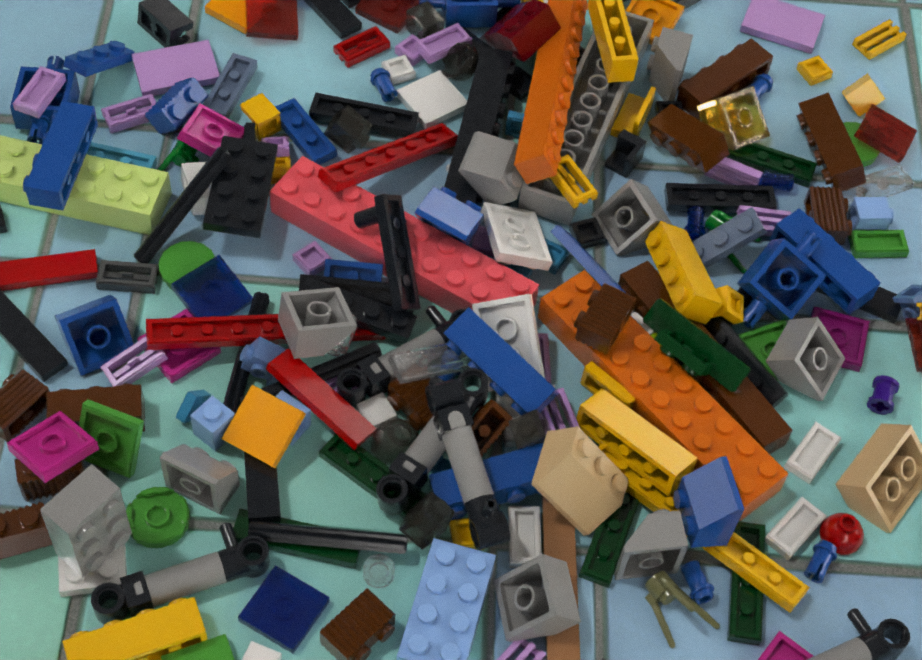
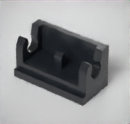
[137,0,194,48]

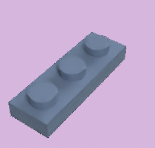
[203,53,258,119]
[692,207,767,269]

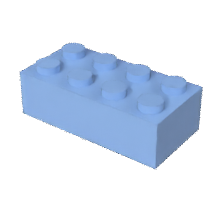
[396,538,496,660]

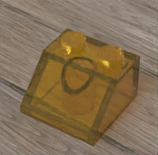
[697,86,770,151]

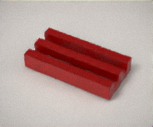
[333,26,390,68]

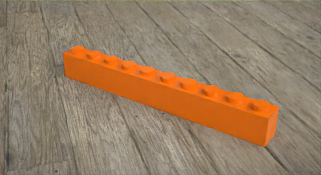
[514,0,588,184]

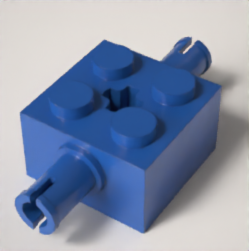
[419,0,521,28]
[10,56,80,144]
[737,230,826,329]

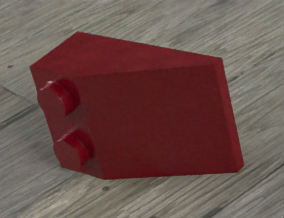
[480,0,561,62]

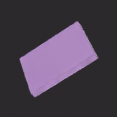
[740,0,825,54]
[131,40,220,96]

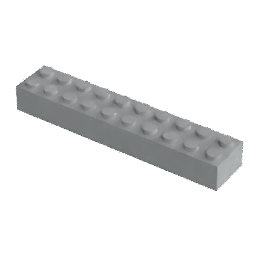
[518,11,654,226]

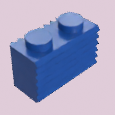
[145,77,208,135]

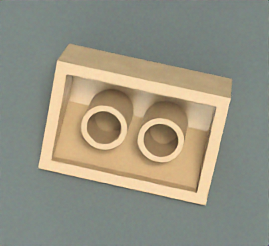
[835,423,922,533]
[531,426,629,536]

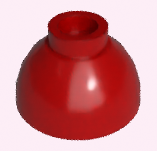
[820,513,864,555]

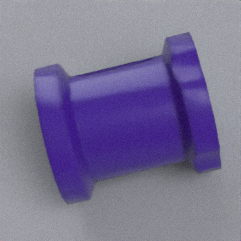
[867,375,900,415]

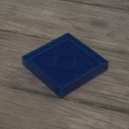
[171,254,253,317]
[238,565,330,654]

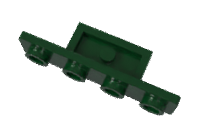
[643,298,751,392]

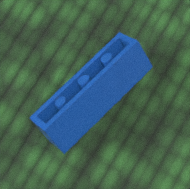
[23,101,98,211]
[770,208,881,315]
[444,307,559,420]
[428,442,544,521]

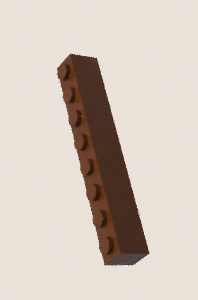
[618,260,792,454]

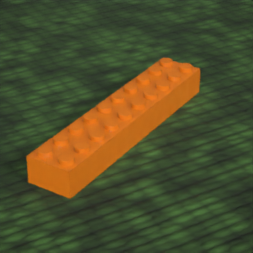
[537,270,789,521]

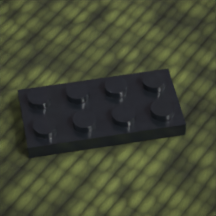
[203,136,278,238]

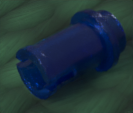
[758,170,794,191]
[684,207,706,242]

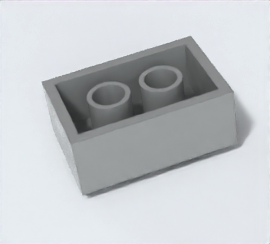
[40,464,132,578]

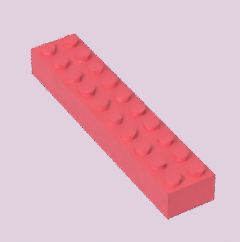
[269,156,539,313]

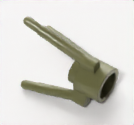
[645,571,720,648]

